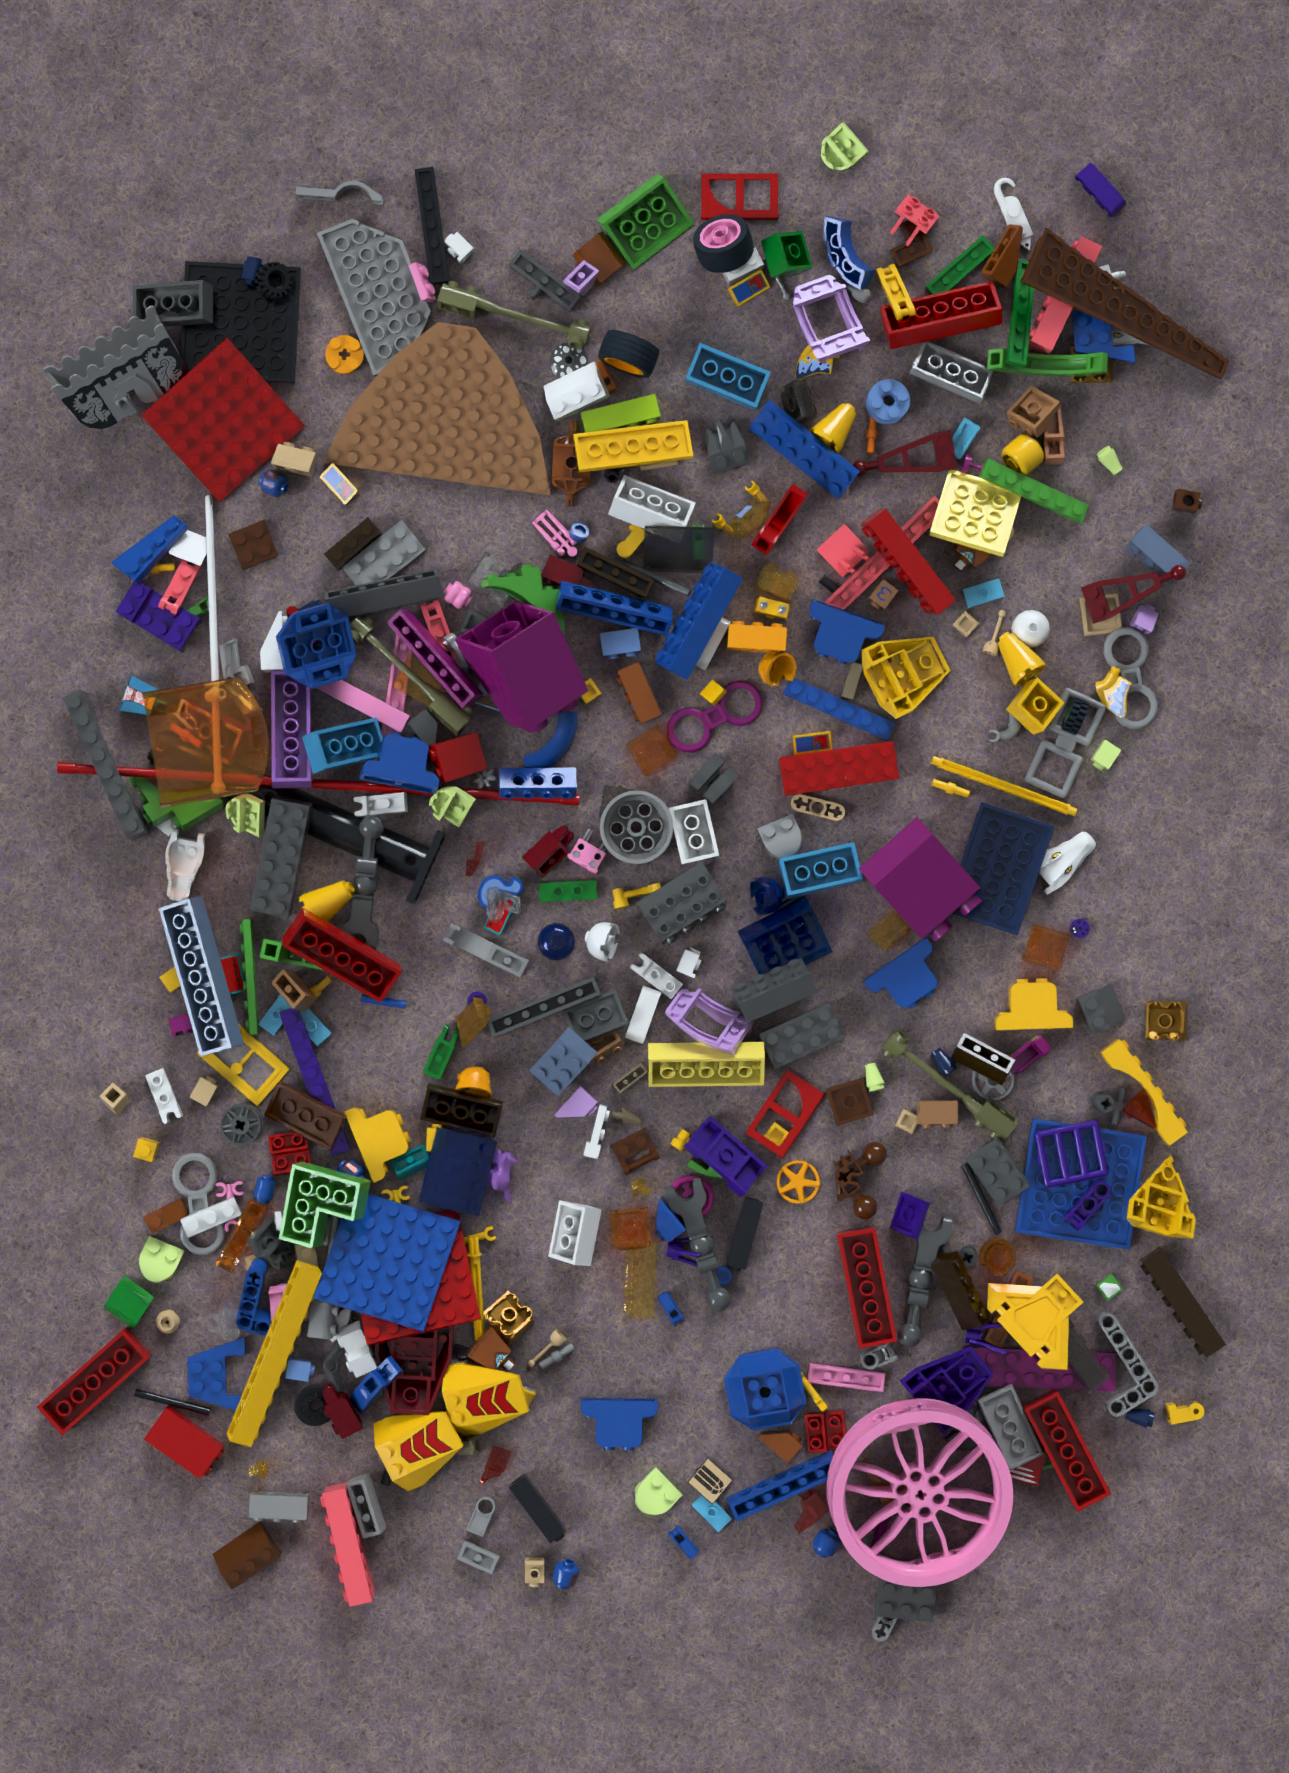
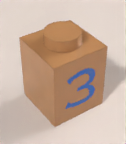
[868,579,899,611]

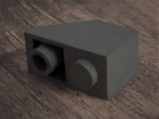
[408,708,439,751]

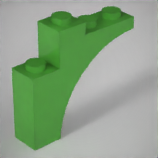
[480,564,565,635]
[128,777,223,831]

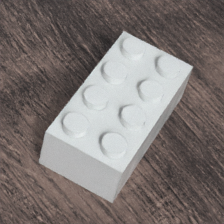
[608,475,695,543]

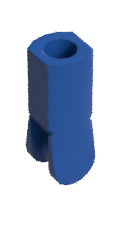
[657,1291,685,1327]
[668,1525,699,1559]

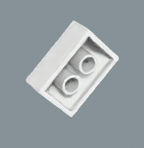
[543,361,611,421]
[669,799,719,864]
[548,1200,602,1266]

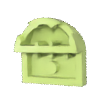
[821,122,869,170]
[429,786,476,827]
[226,793,265,837]
[139,1236,184,1283]
[635,1467,682,1515]

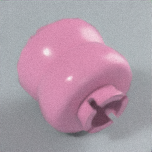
[444,581,473,609]

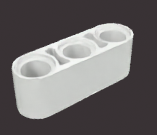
[695,617,731,670]
[625,986,661,1044]

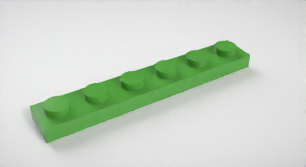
[979,458,1089,524]
[240,919,259,1035]

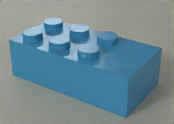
[684,343,771,411]
[302,717,383,774]
[778,842,863,899]

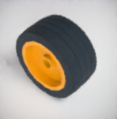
[598,330,660,378]

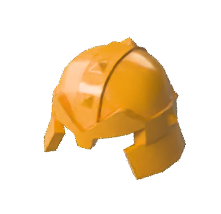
[758,652,797,688]
[455,1066,492,1097]

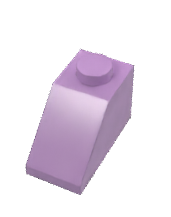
[563,260,599,296]
[1128,604,1159,635]
[555,1086,598,1118]

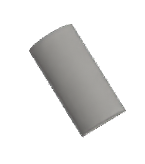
[909,341,994,404]

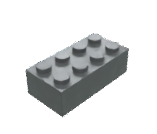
[133,280,213,327]
[731,958,817,1023]
[759,1002,845,1069]

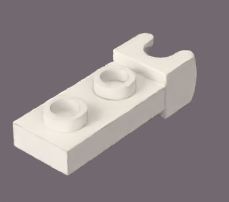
[354,792,408,818]
[629,952,683,999]
[145,1068,183,1124]
[583,1104,610,1159]

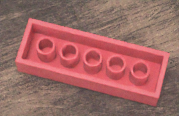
[1028,236,1102,355]
[320,1482,375,1607]

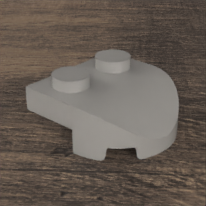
[757,814,803,859]

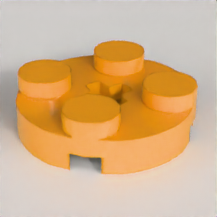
[325,335,364,374]

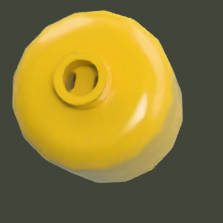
[1001,434,1044,476]

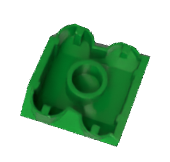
[104,1275,154,1330]

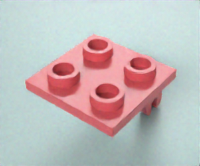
[889,194,940,246]
[817,524,871,578]

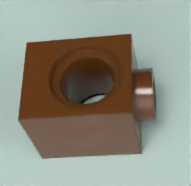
[1172,489,1202,513]

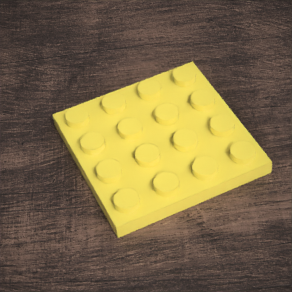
[929,469,1021,557]

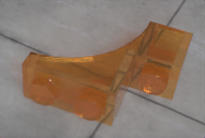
[215,1199,267,1273]

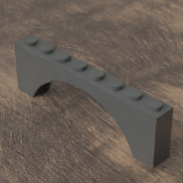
[62,690,151,840]

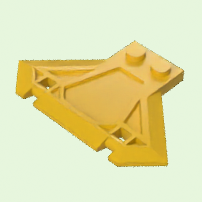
[987,1274,1083,1370]

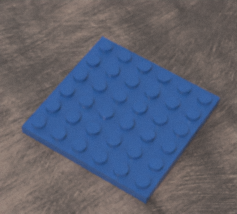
[1015,1118,1147,1250]
[313,1194,461,1332]

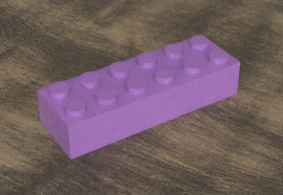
[271,670,312,788]

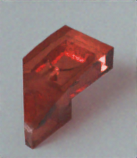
[466,841,485,876]
[480,1445,511,1483]

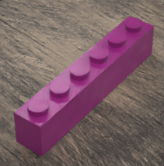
[387,609,483,708]

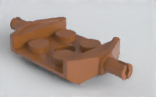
[551,421,590,507]

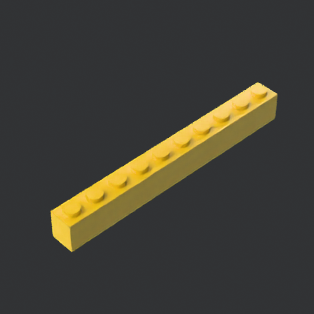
[226,1260,322,1447]

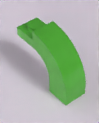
[260,939,324,971]

